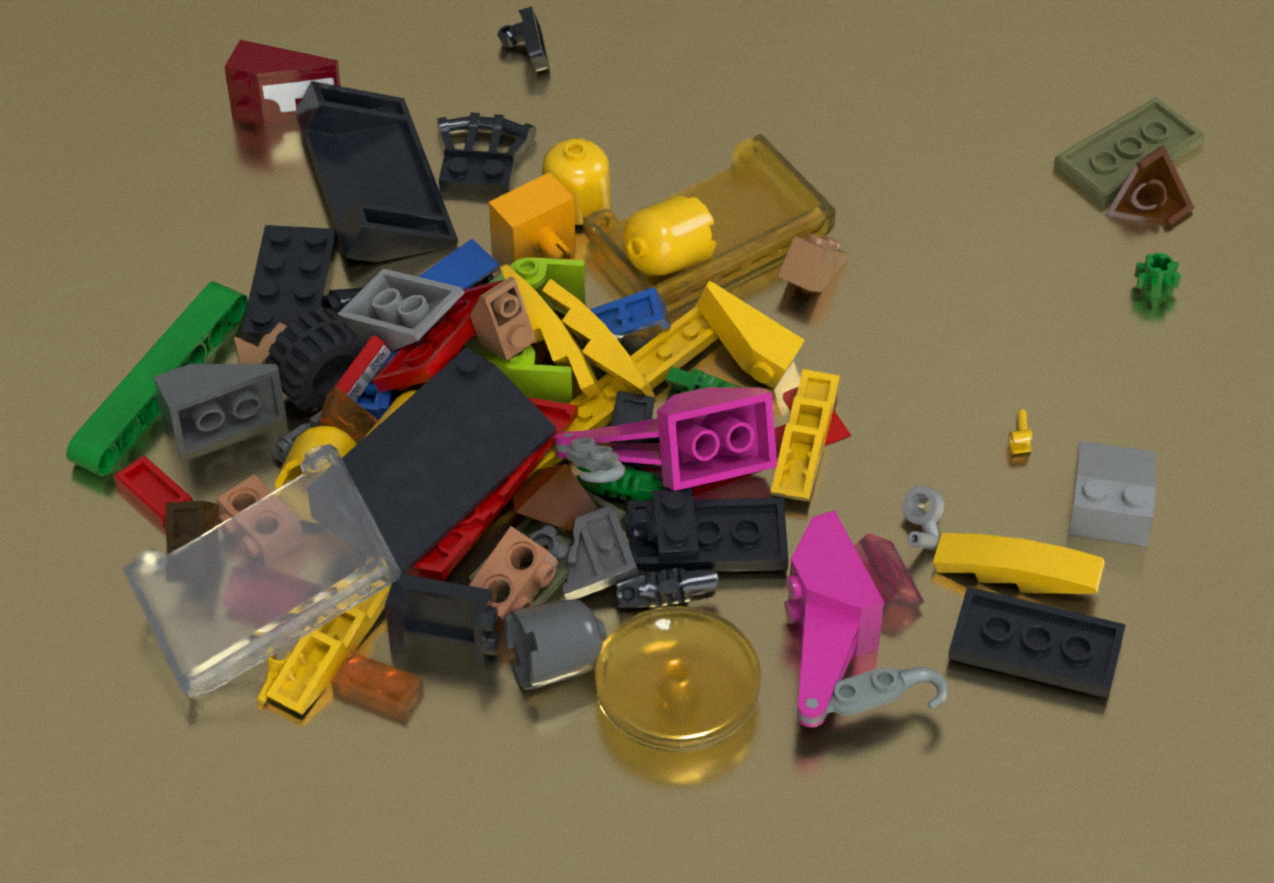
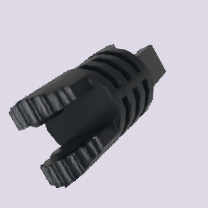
[615,567,720,609]

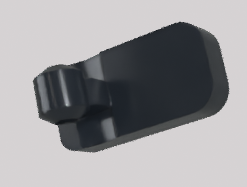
[497,6,550,72]

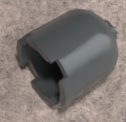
[504,600,607,690]

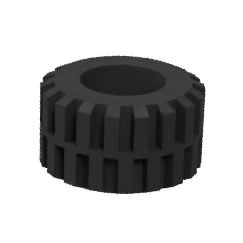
[265,308,367,412]

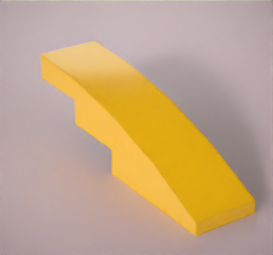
[500,264,602,398]
[541,279,655,397]
[771,369,840,502]
[933,533,1105,594]
[266,569,391,715]

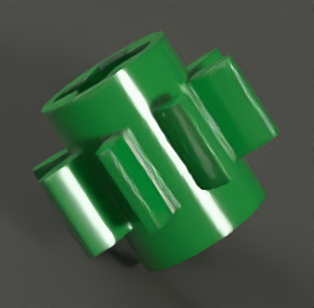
[1134,253,1181,298]

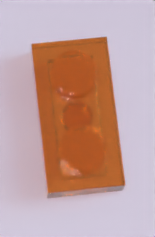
[331,650,424,719]

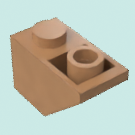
[778,233,849,292]
[470,276,536,360]

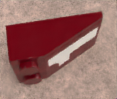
[224,39,341,125]

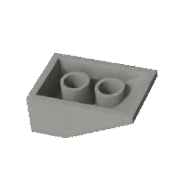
[338,268,464,351]
[1068,441,1156,547]

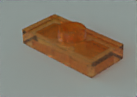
[319,387,378,444]

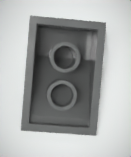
[153,364,286,458]

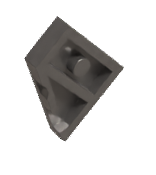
[562,504,639,600]

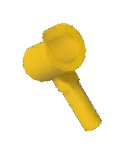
[1008,409,1033,454]
[256,647,291,705]

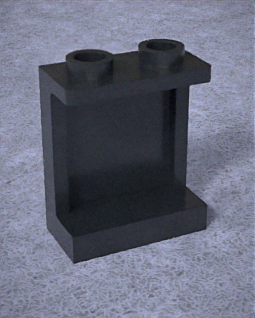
[385,573,500,668]

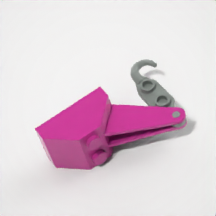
[555,387,777,491]
[784,510,949,727]

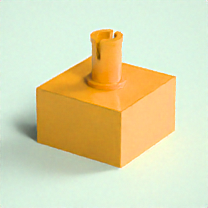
[489,172,576,266]

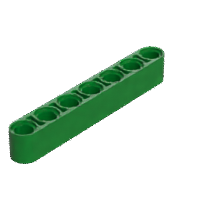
[66,281,248,476]

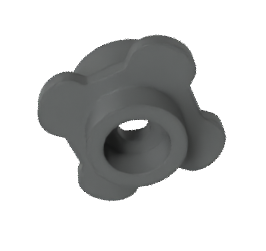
[529,526,569,560]

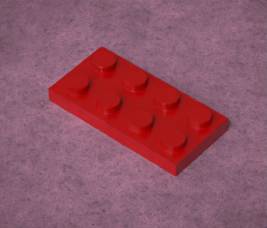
[373,280,503,392]

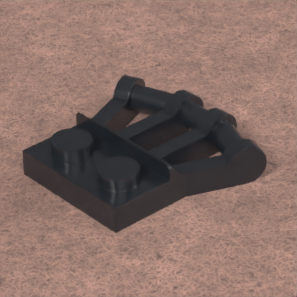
[437,112,536,195]

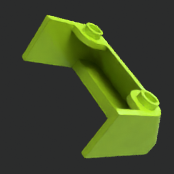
[467,257,586,404]

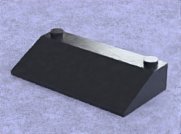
[295,81,459,262]
[308,347,557,574]

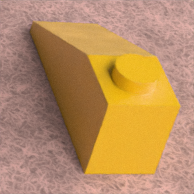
[696,281,805,390]

